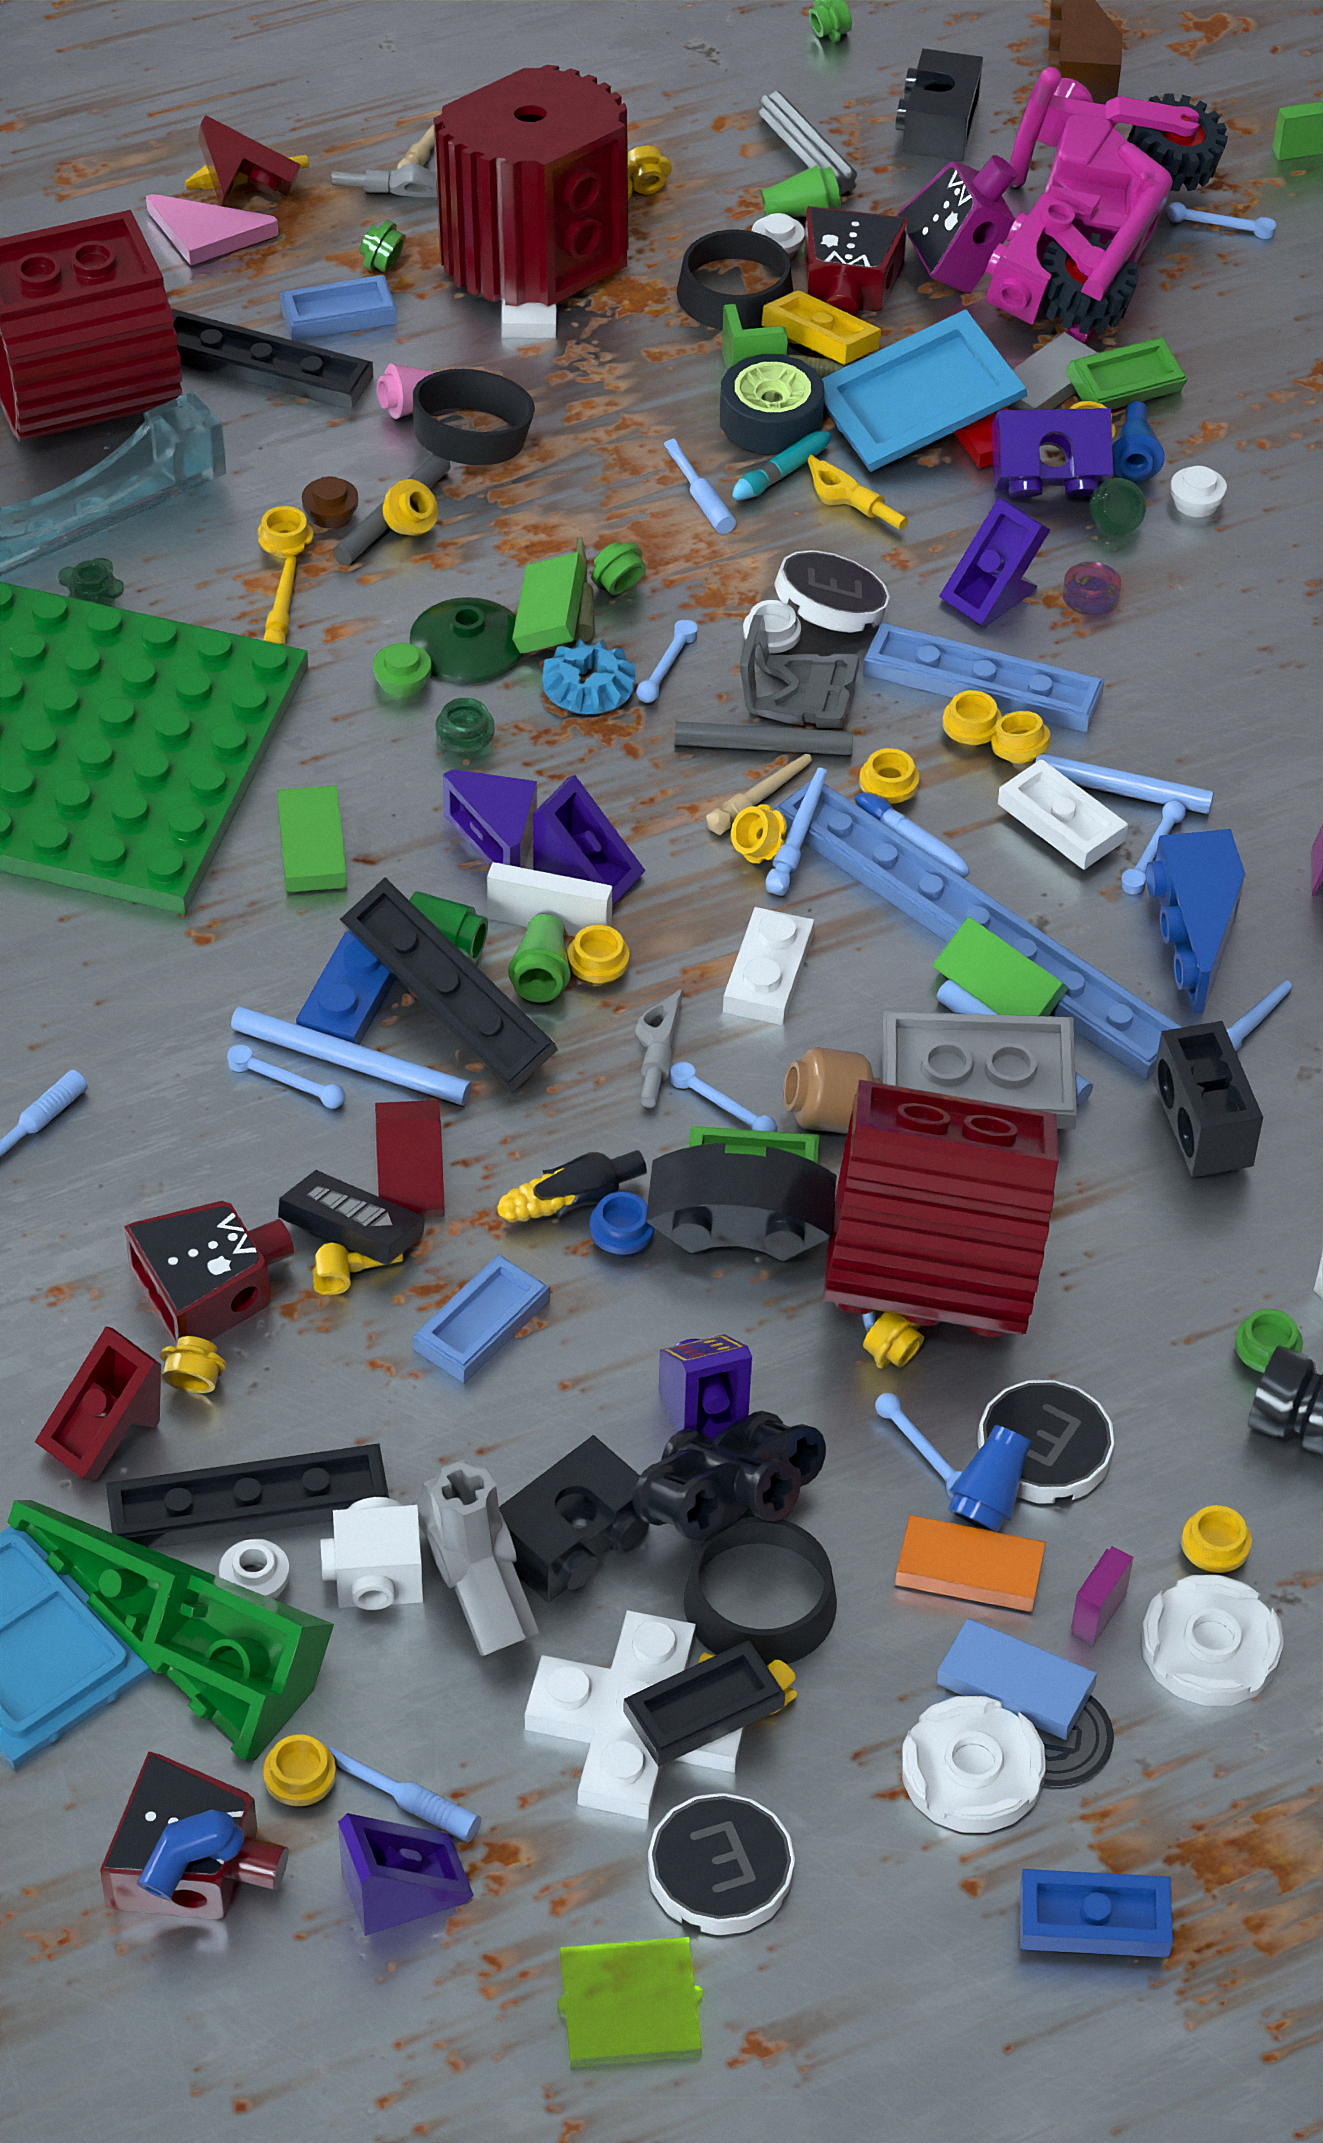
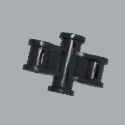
[633,1410,826,1541]

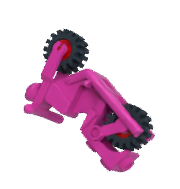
[985,67,1228,344]

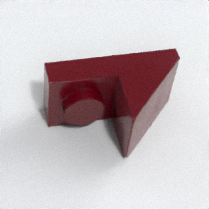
[198,115,301,207]
[375,1100,445,1218]
[34,1326,162,1481]

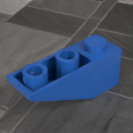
[1146,829,1245,1014]

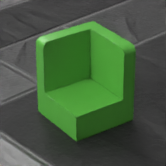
[722,304,788,371]

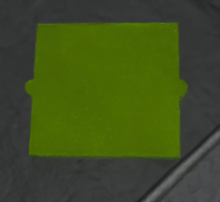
[557,1937,703,2067]

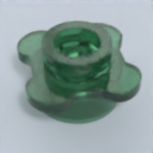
[58,558,124,606]

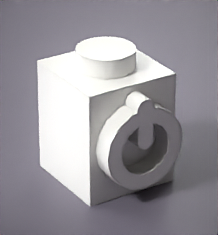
[321,1497,423,1610]

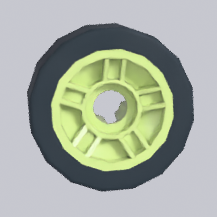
[720,354,824,454]

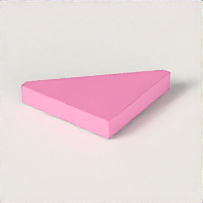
[146,194,279,266]

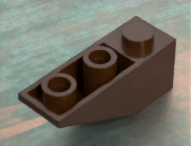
[1047,0,1122,105]

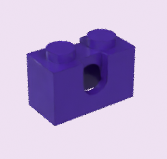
[992,408,1113,498]

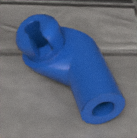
[137,1809,244,1900]

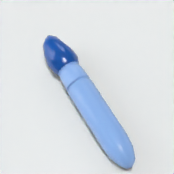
[854,792,970,878]

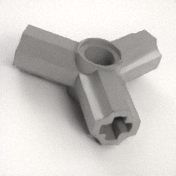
[411,1460,540,1656]

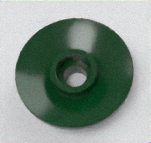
[410,597,523,683]

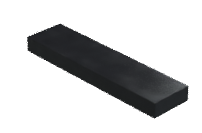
[172,309,374,410]
[340,877,558,1093]
[106,1443,389,1548]

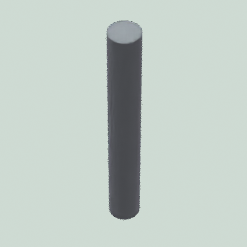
[333,454,451,566]
[675,721,853,755]

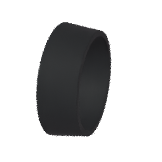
[677,229,794,330]
[413,369,535,465]
[683,1517,837,1666]

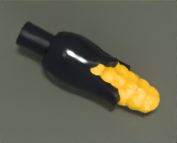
[497,1150,647,1223]

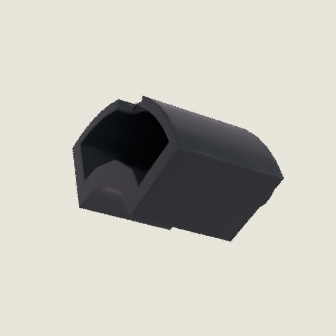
[646,1143,837,1261]

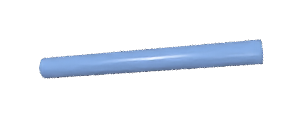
[231,1006,472,1106]

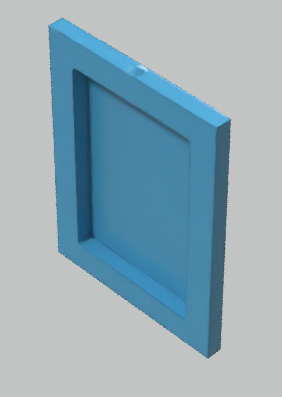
[822,309,1028,472]
[0,1526,154,1769]

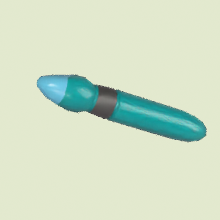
[732,430,831,501]

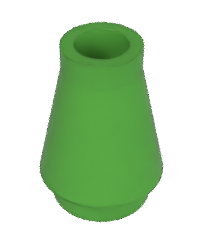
[761,165,841,218]
[508,914,570,1002]

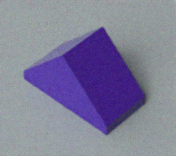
[443,769,537,868]
[533,775,646,906]
[338,1813,474,1936]

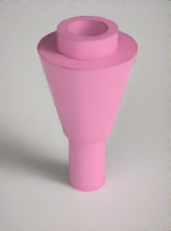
[377,363,435,419]

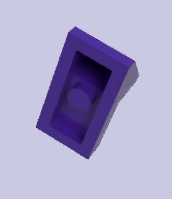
[939,497,1051,627]

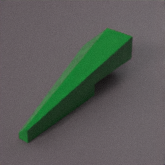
[7,1500,334,1760]

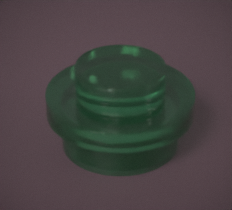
[1090,478,1146,535]
[435,698,495,752]

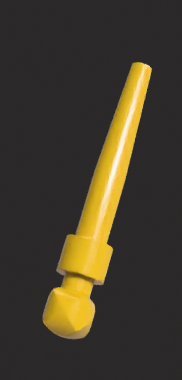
[262,555,297,645]

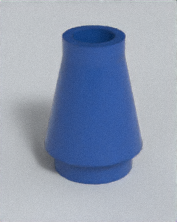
[947,1425,1032,1532]

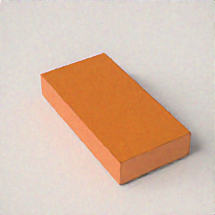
[895,1515,1046,1612]

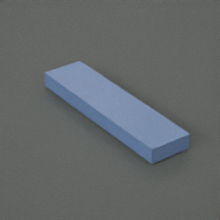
[863,622,1104,733]

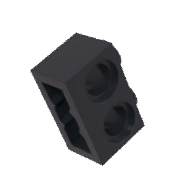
[1153,1021,1263,1177]

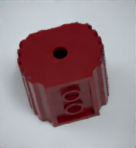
[433,64,629,307]
[0,210,182,442]
[823,1080,1059,1337]

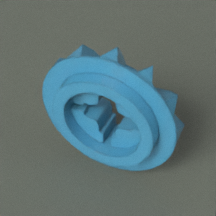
[542,639,636,714]

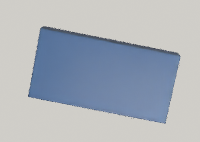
[279,275,397,341]
[413,1254,550,1384]
[937,1618,1097,1740]

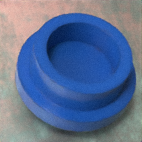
[589,1192,655,1254]

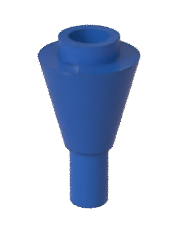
[1112,401,1165,481]

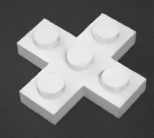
[525,1610,746,1820]

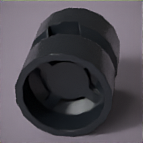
[1248,1345,1323,1456]

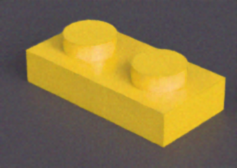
[761,290,881,365]

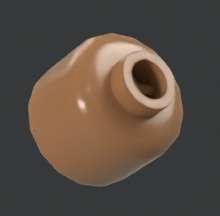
[783,1047,882,1135]

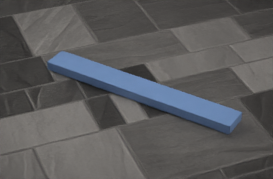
[775,780,1182,1080]

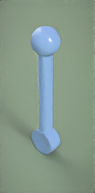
[1166,202,1276,239]
[636,620,698,703]
[1121,800,1186,895]
[227,1045,346,1109]
[670,1062,777,1132]
[875,1392,962,1499]

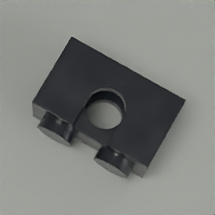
[895,48,983,161]
[499,1435,649,1603]

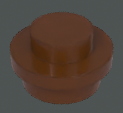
[302,476,358,528]

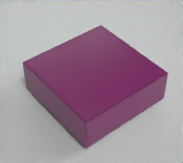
[1071,1546,1134,1646]

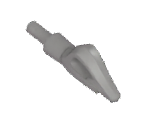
[331,163,437,197]
[635,990,684,1108]

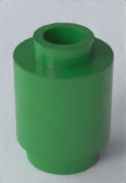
[409,891,488,964]

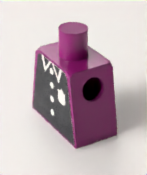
[897,155,1018,294]

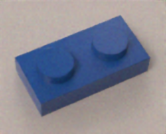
[296,931,396,1045]
[1020,1869,1173,1957]

